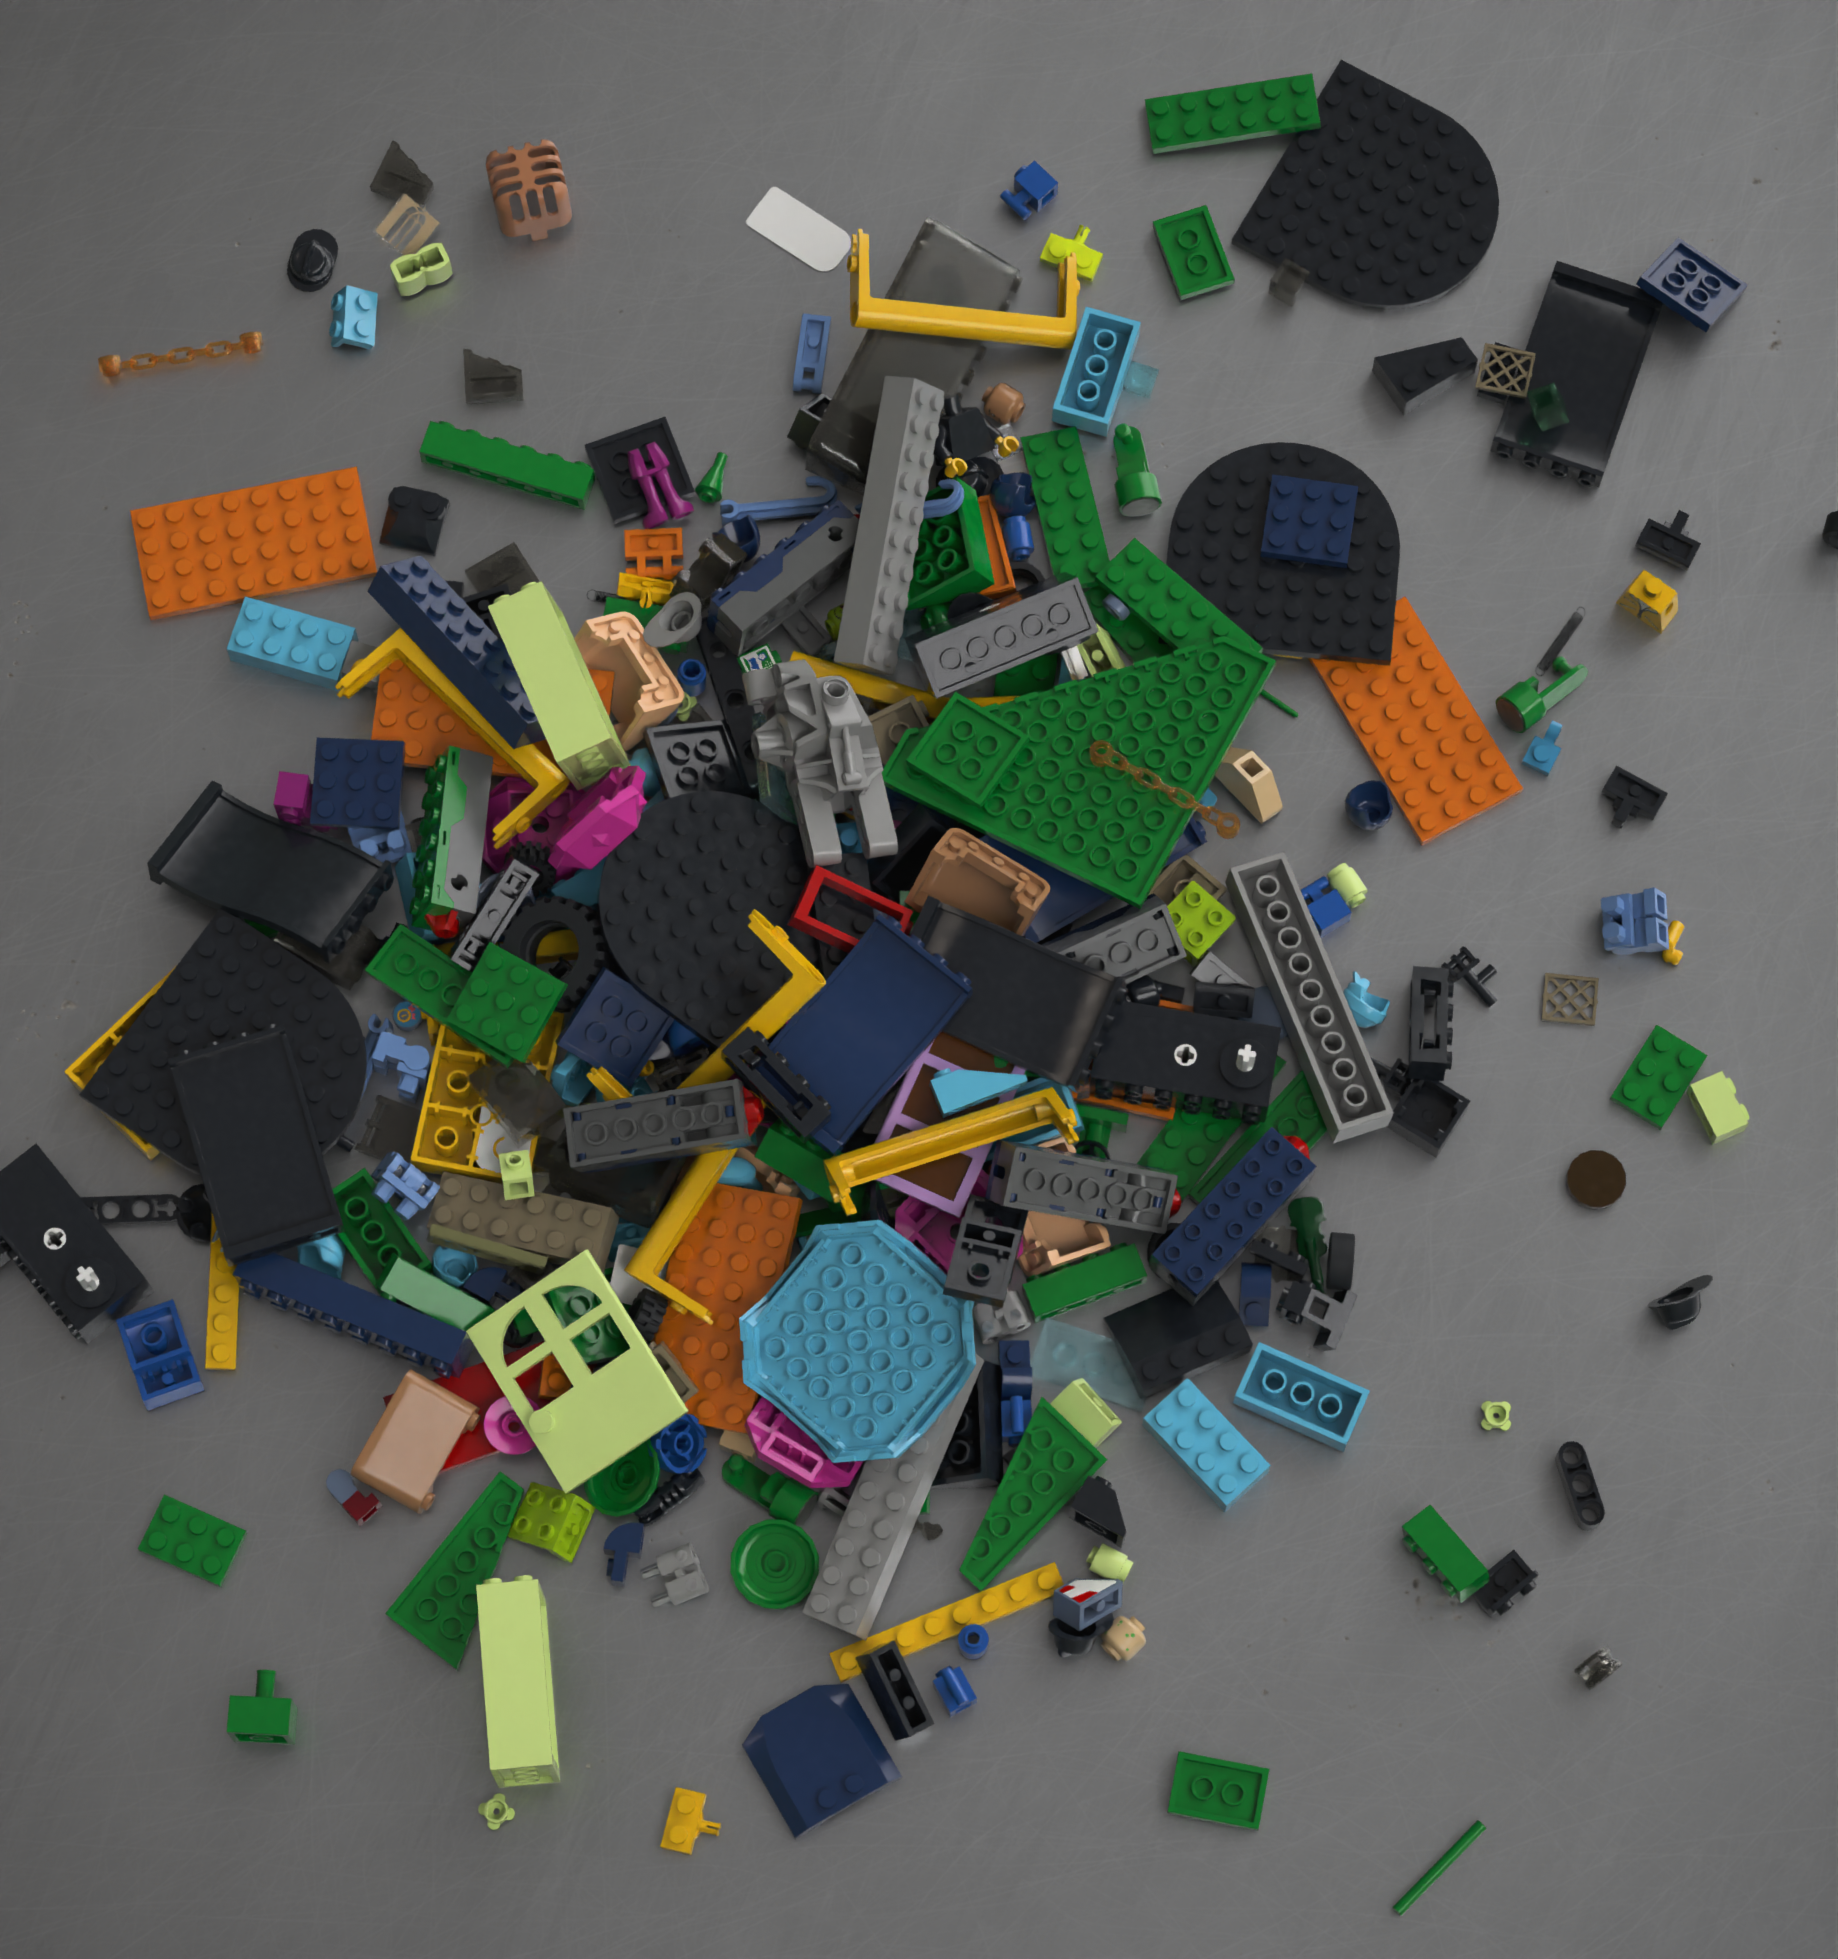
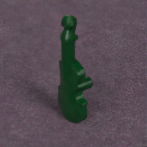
[1287,1196,1328,1295]

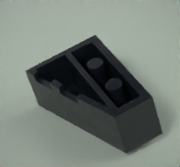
[1372,337,1478,415]

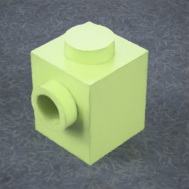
[499,1150,535,1200]

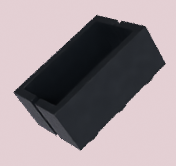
[867,803,951,903]

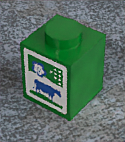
[737,643,782,675]

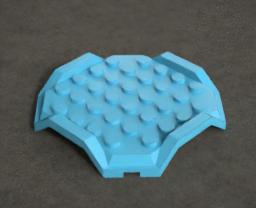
[739,1220,976,1463]

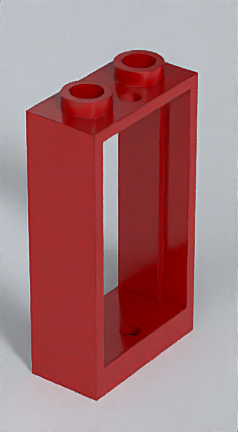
[788,865,913,954]

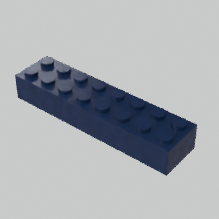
[367,555,546,749]
[233,1253,474,1379]

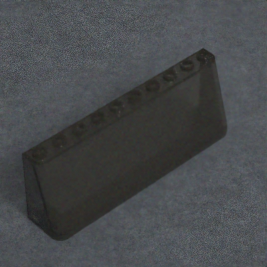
[805,216,1023,496]

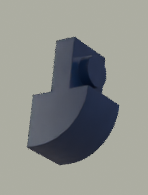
[1239,1262,1272,1326]
[463,1267,525,1306]
[998,1340,1032,1402]
[603,1523,645,1587]

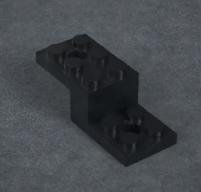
[943,1194,1029,1308]

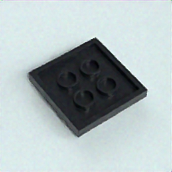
[585,417,695,524]
[643,719,752,800]

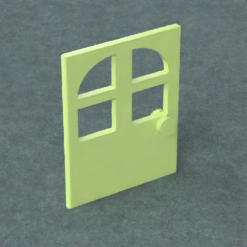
[466,1249,689,1494]

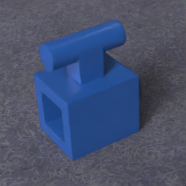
[1000,160,1058,220]
[1301,876,1352,938]
[1001,1396,1032,1447]
[933,1666,977,1717]

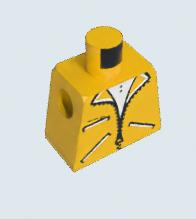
[1616,570,1678,634]

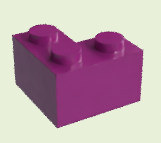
[273,771,338,832]

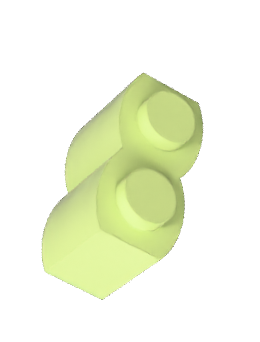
[390,243,453,296]

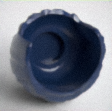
[990,472,1036,518]
[712,514,760,564]
[1345,780,1393,830]

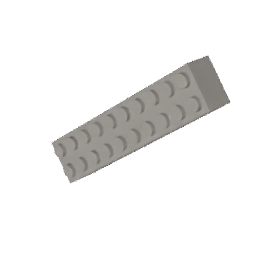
[834,376,944,675]
[1225,852,1394,1143]
[802,1353,984,1641]

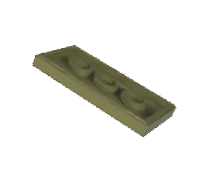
[426,1223,548,1275]

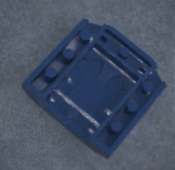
[742,1684,902,1840]

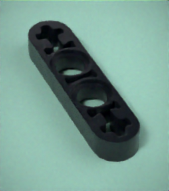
[80,1194,179,1225]

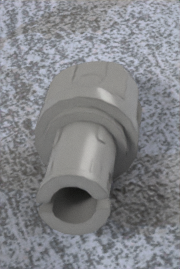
[811,1487,851,1517]

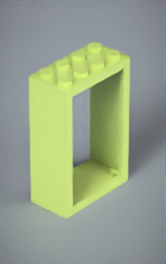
[488,581,631,790]
[476,1575,560,1788]

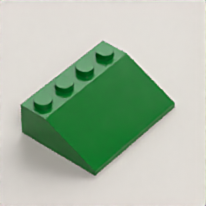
[906,476,995,610]

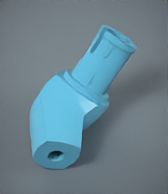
[717,1157,763,1191]

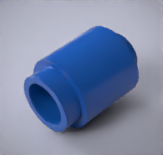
[1001,516,1035,561]
[677,659,706,697]
[958,1624,989,1659]

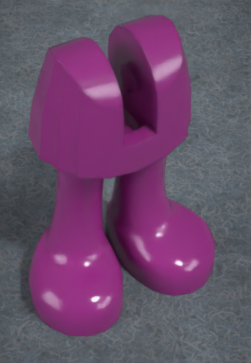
[627,442,694,529]

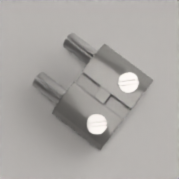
[972,1286,1031,1344]
[640,1543,709,1607]

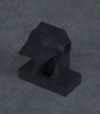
[1275,1279,1358,1351]

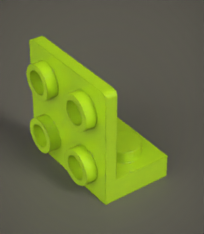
[1167,881,1236,967]
[508,1482,596,1563]

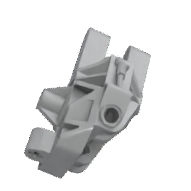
[742,659,898,868]

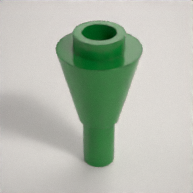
[695,452,728,503]

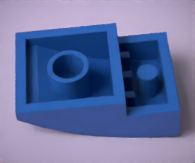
[116,1299,205,1411]

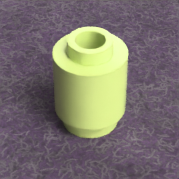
[1327,863,1368,908]
[1086,1543,1134,1583]

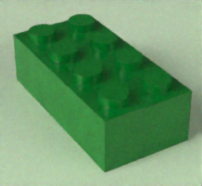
[333,1168,433,1298]

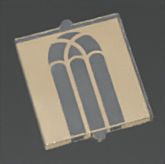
[373,193,441,256]

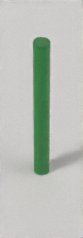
[1392,1820,1486,1916]

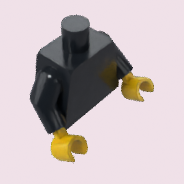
[933,394,1019,478]

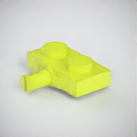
[1040,225,1103,282]

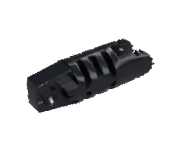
[634,1468,705,1527]

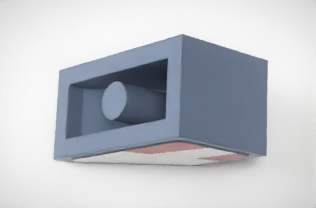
[1053,1578,1123,1631]

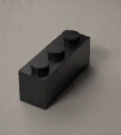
[855,1641,935,1741]

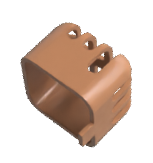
[486,139,572,241]

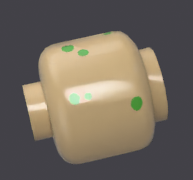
[1100,1616,1146,1661]

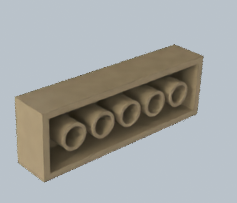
[426,1171,619,1273]

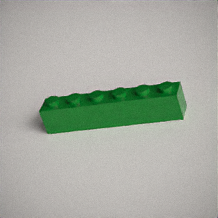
[419,421,596,510]

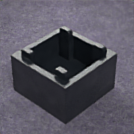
[1386,1079,1470,1158]

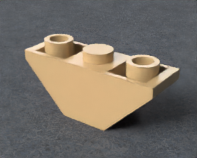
[1215,747,1283,824]

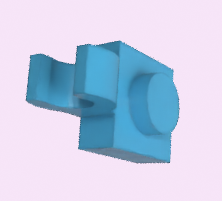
[1522,720,1563,776]

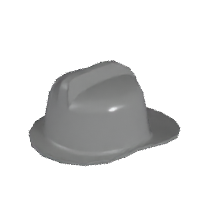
[643,592,702,648]

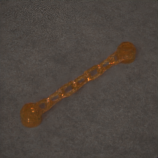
[98,332,264,377]
[1090,740,1240,839]

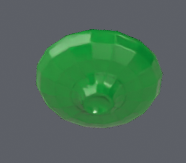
[584,1439,660,1517]
[730,1519,819,1609]

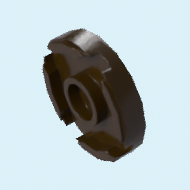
[1566,1150,1626,1210]

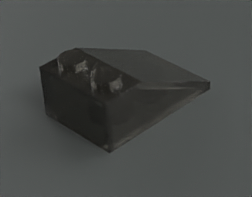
[466,1058,567,1149]

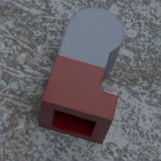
[326,1469,383,1526]

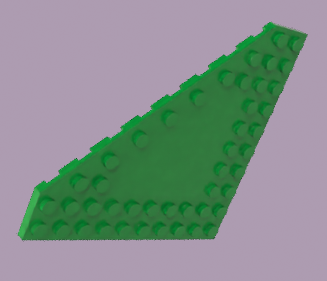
[882,636,1276,909]

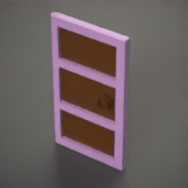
[874,1032,1026,1218]

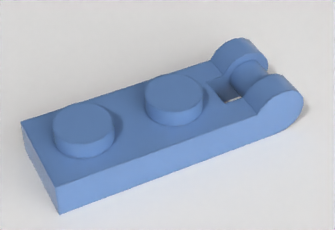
[793,313,831,394]

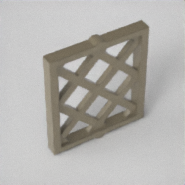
[1475,343,1536,399]
[1541,973,1599,1026]

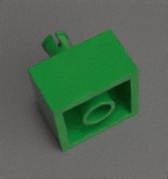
[227,1670,298,1745]

